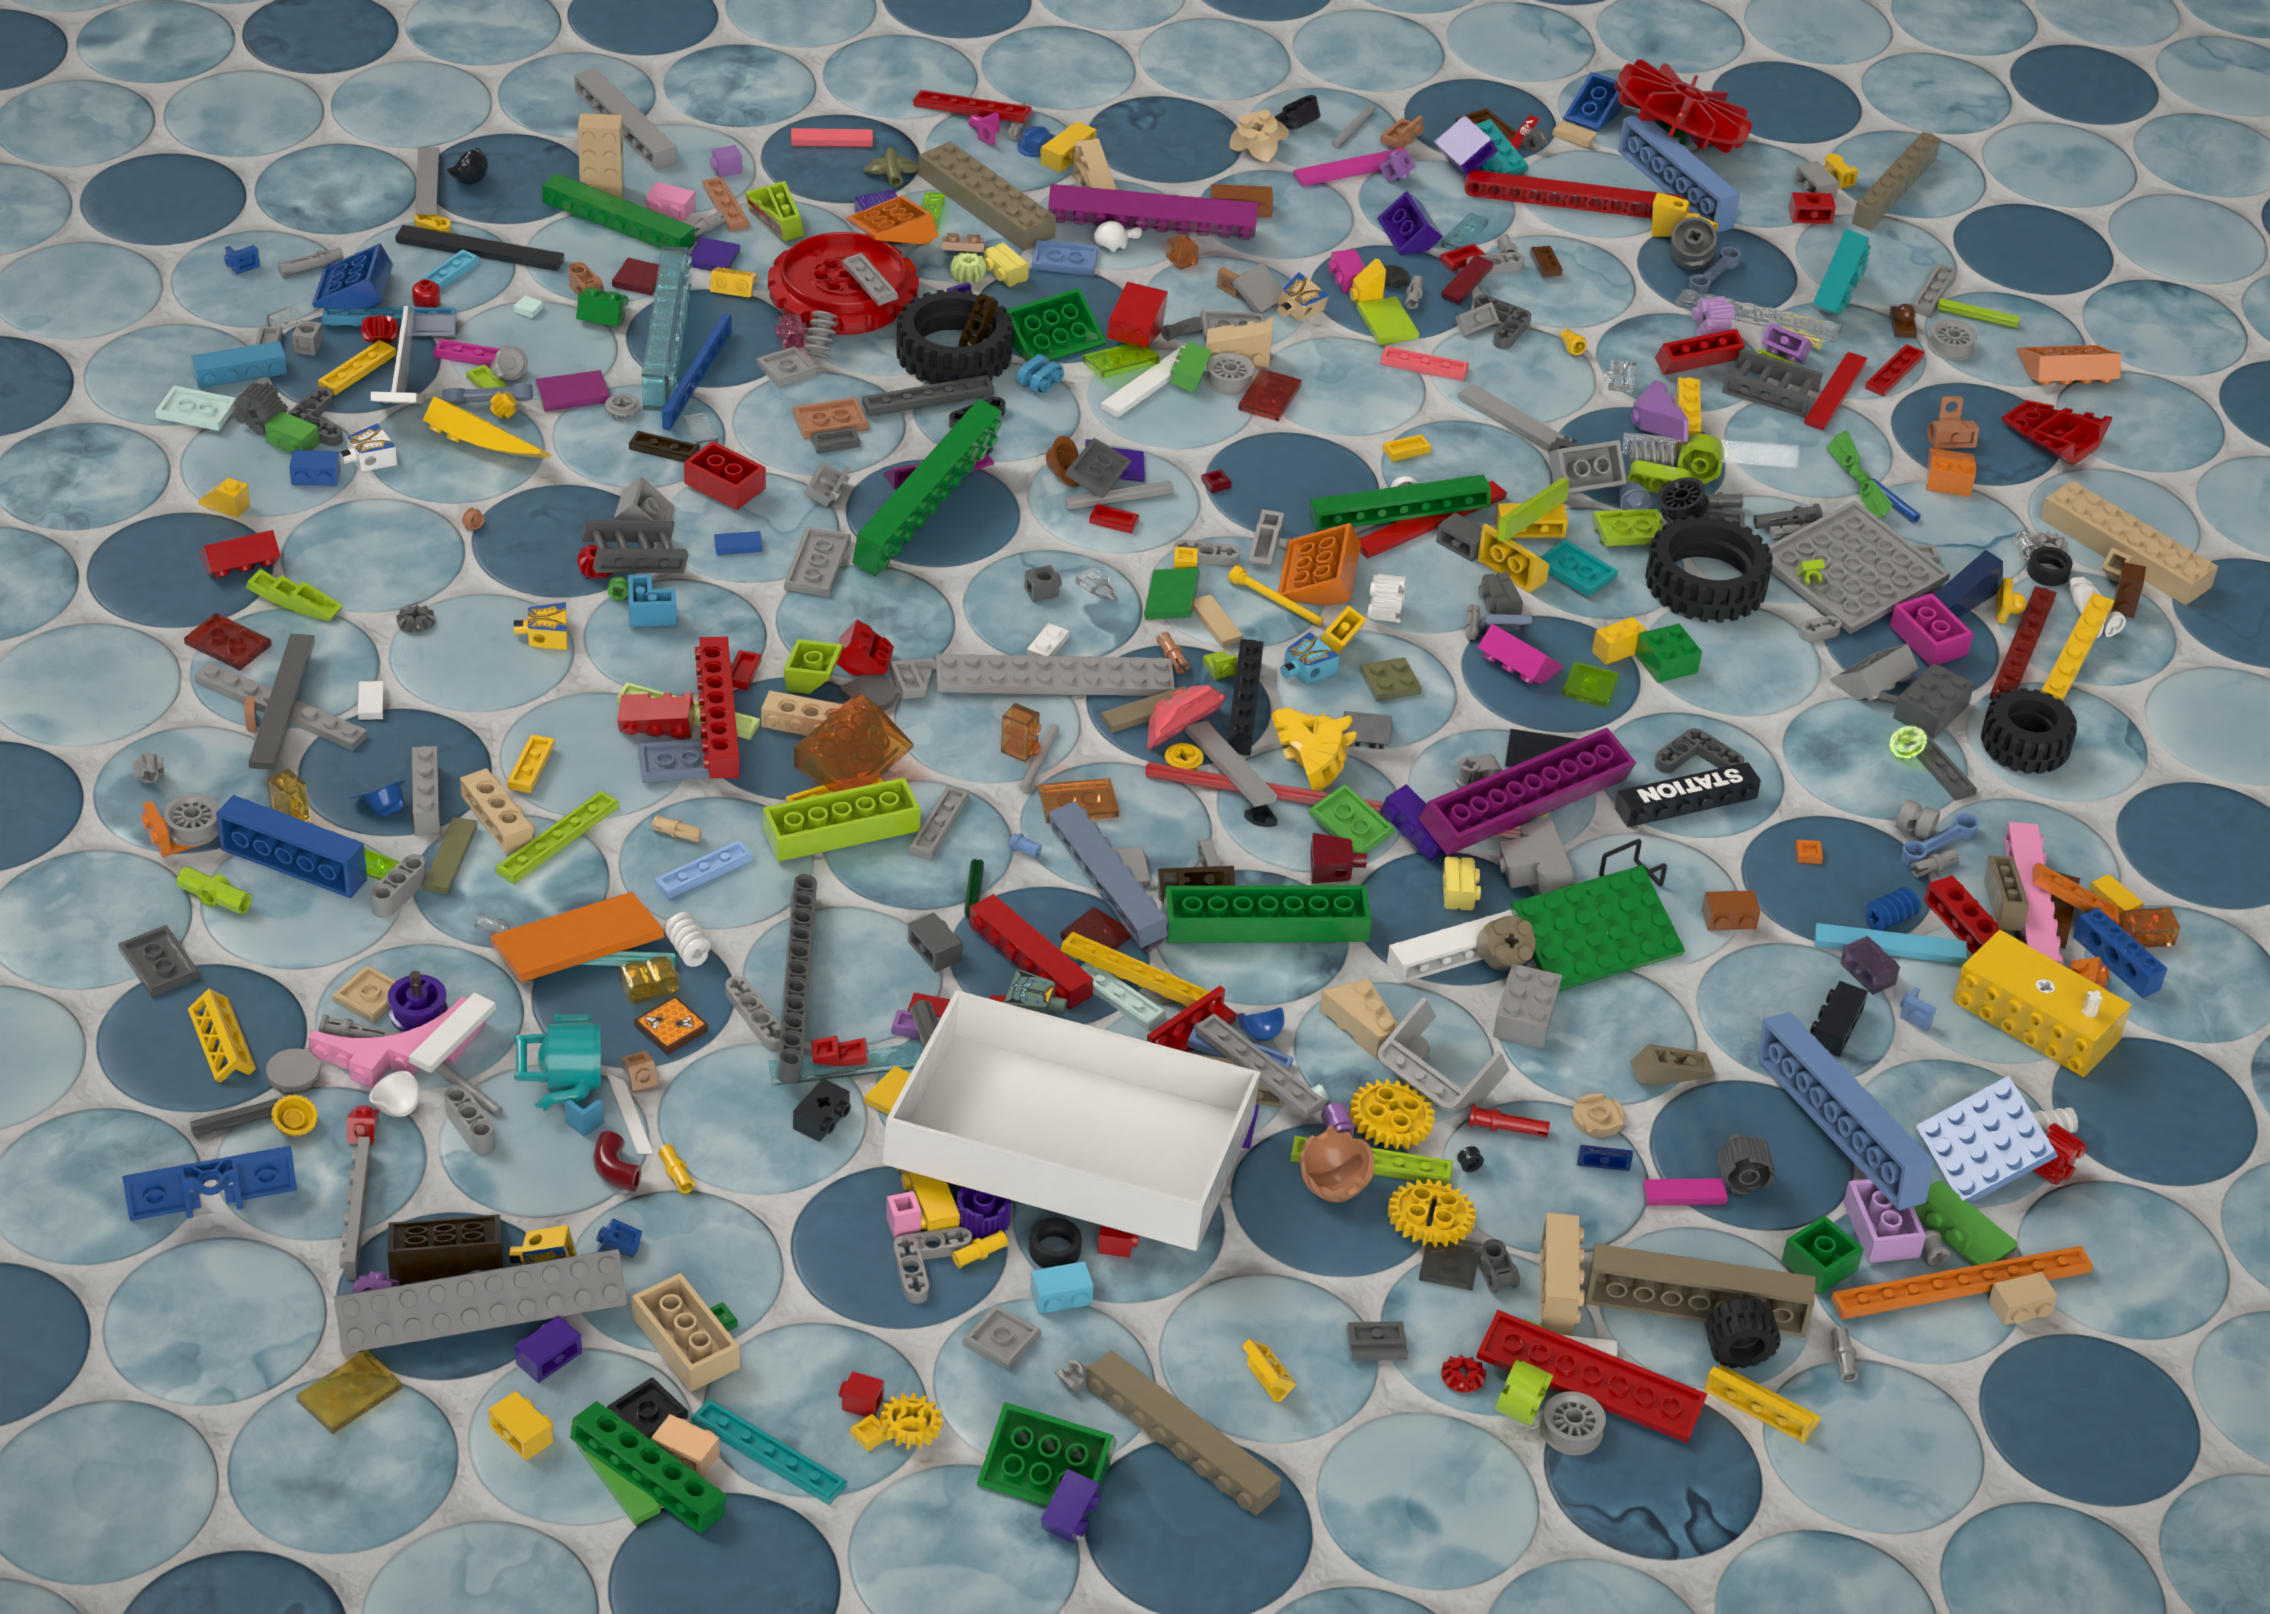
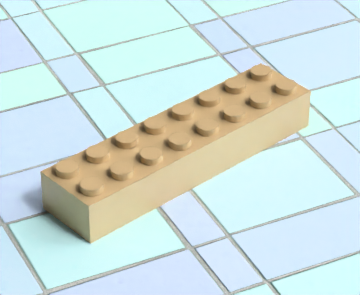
[2040,480,2218,606]

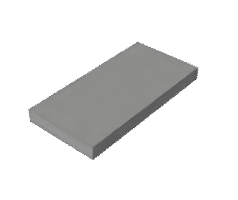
[784,527,851,597]

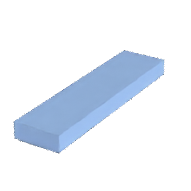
[655,840,753,900]

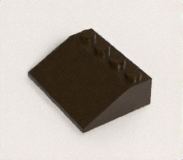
[387,1214,503,1285]

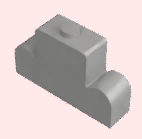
[1498,819,1574,894]

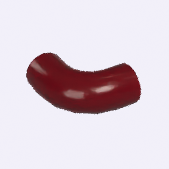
[592,1131,642,1192]

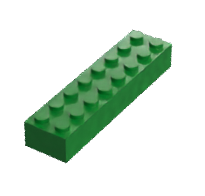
[1164,885,1372,943]

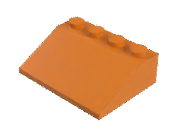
[846,195,939,245]
[2017,345,2121,385]
[1278,523,1361,606]

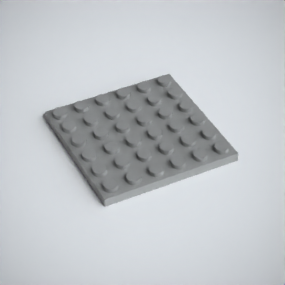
[1769,500,1950,634]

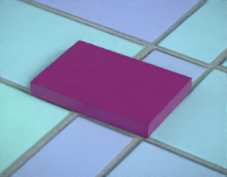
[535,370,610,411]

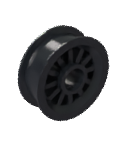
[1657,477,1709,523]

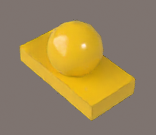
[1996,577,2027,624]

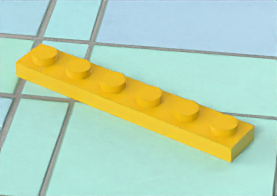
[2041,593,2115,701]
[1061,932,1211,1007]

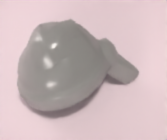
[491,345,528,381]

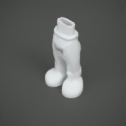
[2069,577,2126,638]

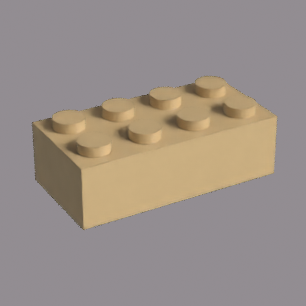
[578,113,624,198]
[1539,1212,1585,1335]
[632,1273,740,1392]

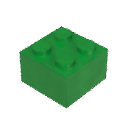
[1635,623,1702,683]
[1781,1215,1864,1294]

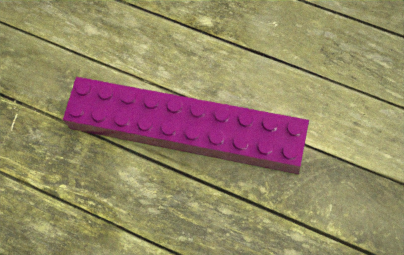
[1048,184,1258,240]
[1419,727,1636,856]

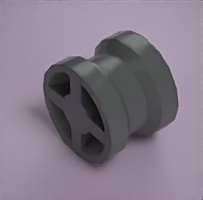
[1522,128,1548,152]

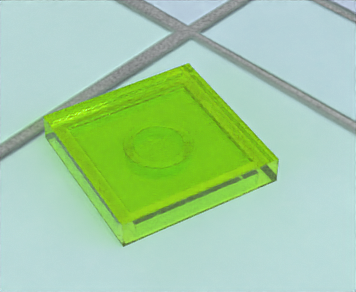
[1562,662,1620,708]

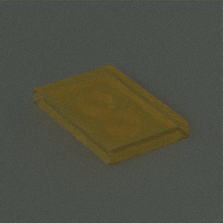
[296,1350,402,1435]

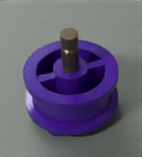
[387,971,448,1032]

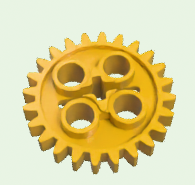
[1349,1079,1435,1150]
[1388,1179,1476,1247]

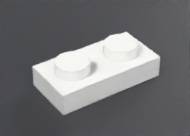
[1026,623,1069,656]

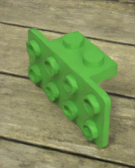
[1913,1181,2018,1265]

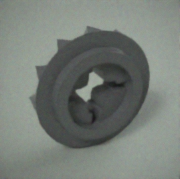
[397,604,435,633]

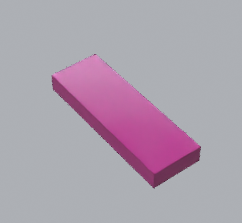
[433,339,500,367]
[1643,1178,1728,1206]

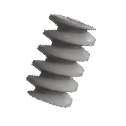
[803,311,838,359]
[1629,441,1676,468]

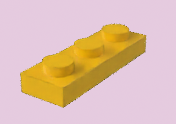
[507,734,555,793]

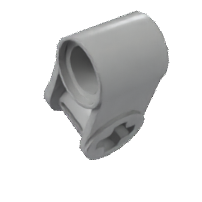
[1455,754,1502,788]

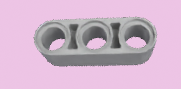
[371,854,427,918]
[444,1085,495,1155]

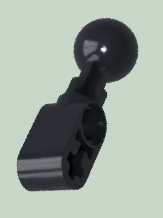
[1275,95,1321,130]

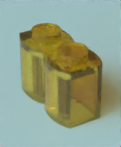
[620,956,679,1002]

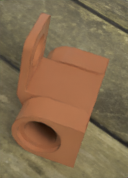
[1927,396,1979,449]

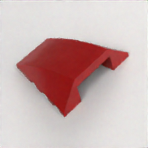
[2001,400,2112,465]

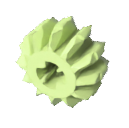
[950,252,986,284]

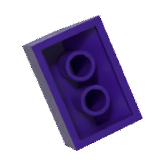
[1377,191,1443,255]

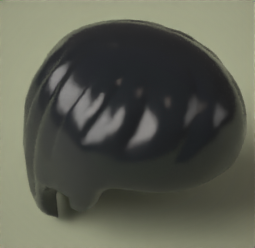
[447,148,488,184]

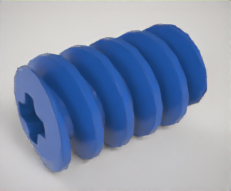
[1864,887,1921,931]

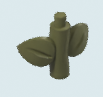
[863,147,918,187]

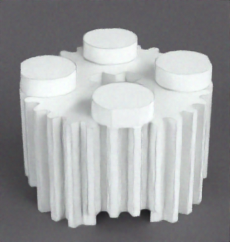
[1368,574,1406,623]

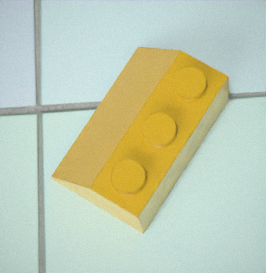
[1477,524,1550,593]

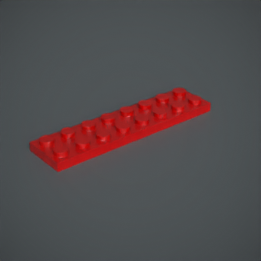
[1476,1309,1708,1443]

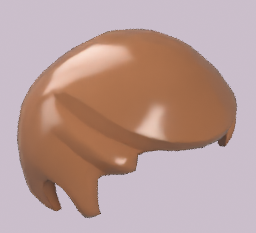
[1299,1126,1375,1203]

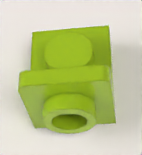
[1203,651,1238,680]

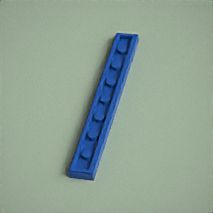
[662,313,732,430]

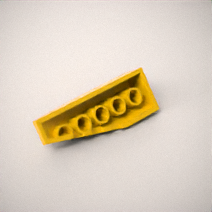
[423,396,551,458]

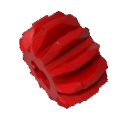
[361,315,399,343]
[577,544,614,580]

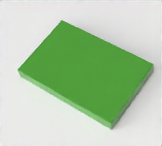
[1309,784,1395,853]

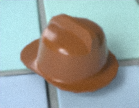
[1046,436,1079,487]

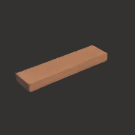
[702,177,749,232]

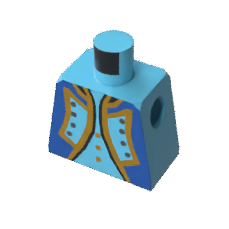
[1280,632,1340,684]

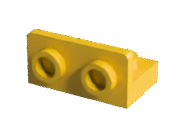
[710,267,759,297]
[1242,1338,1297,1403]

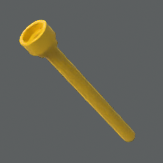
[1228,565,1324,626]

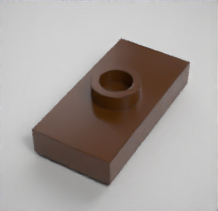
[1530,246,1563,277]

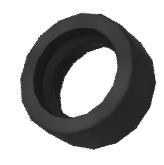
[2027,546,2073,586]
[1029,1217,1082,1268]

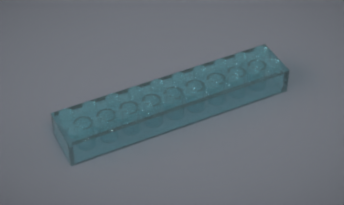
[642,246,692,411]

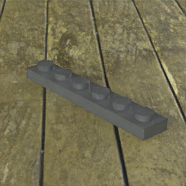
[862,375,994,416]

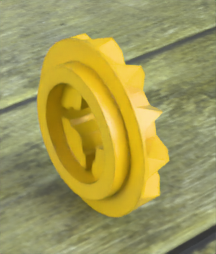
[1165,743,1203,770]

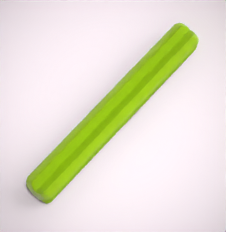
[1937,298,2020,328]

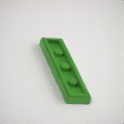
[576,1443,660,1525]

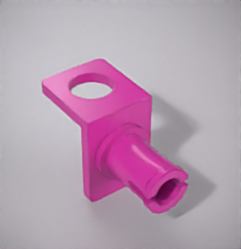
[969,112,1000,145]

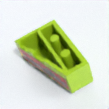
[745,181,805,241]

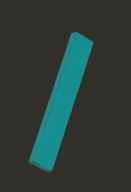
[691,1399,847,1506]

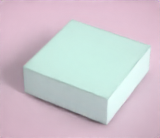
[514,295,544,319]

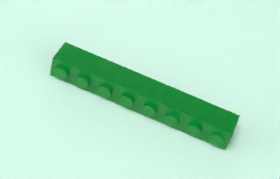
[542,173,695,256]
[1310,474,1491,532]

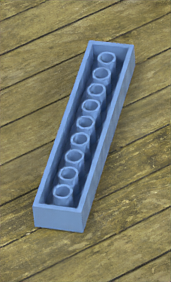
[1758,1012,1933,1210]

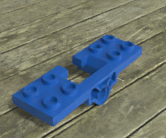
[122,1145,297,1221]

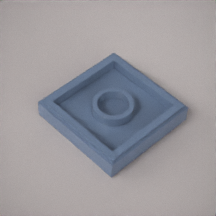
[1479,614,1532,632]

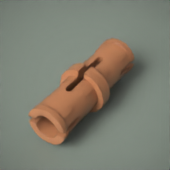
[1156,632,1190,674]

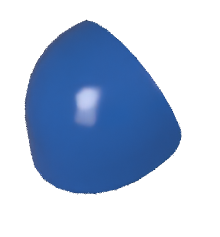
[1237,1007,1285,1042]

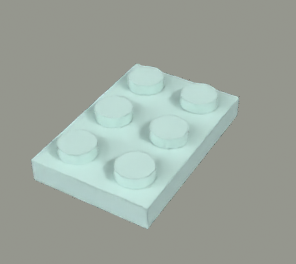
[155,385,237,431]

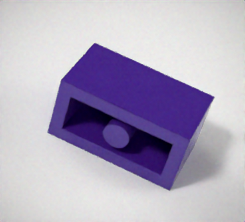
[515,1316,582,1383]
[1041,1469,1102,1544]

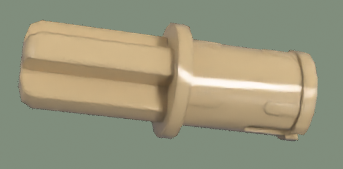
[652,815,702,842]

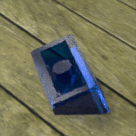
[1577,1145,1634,1171]

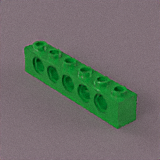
[570,1401,727,1534]

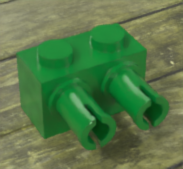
[576,287,629,327]

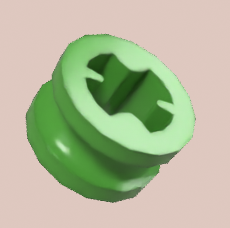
[608,577,628,600]

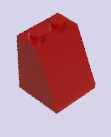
[1107,282,1168,348]

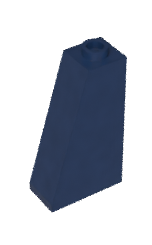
[1934,550,2003,618]

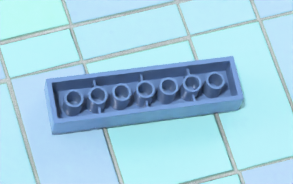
[1618,114,1740,233]

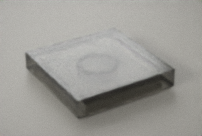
[1419,1240,1482,1291]

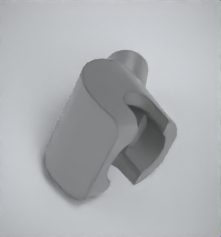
[1055,1360,1095,1393]

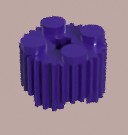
[957,1187,1012,1239]

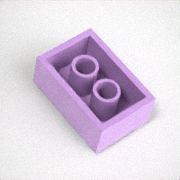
[1843,1179,1926,1263]

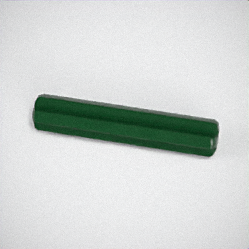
[964,859,984,917]

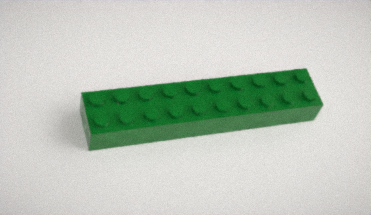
[852,398,1002,576]

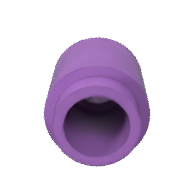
[1321,1103,1354,1137]

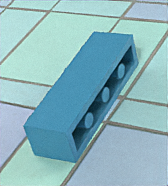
[191,341,287,389]

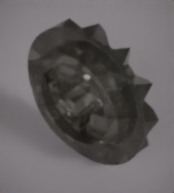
[1384,265,1409,288]

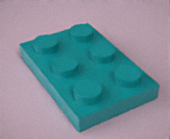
[1540,539,1618,597]

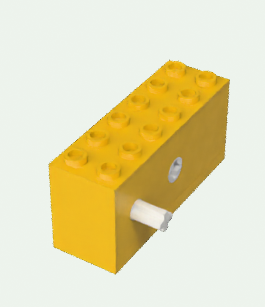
[1953,930,2132,1077]

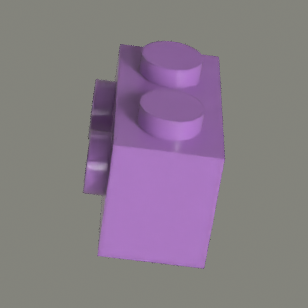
[1761,323,1813,364]

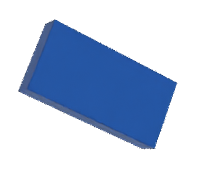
[714,531,763,555]

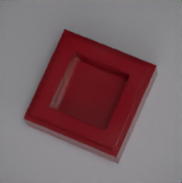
[1201,469,1231,493]

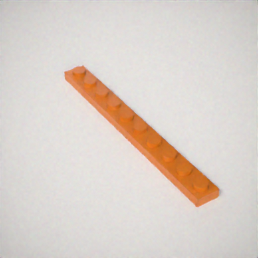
[1831,1246,2093,1320]

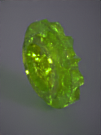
[1889,726,1928,761]

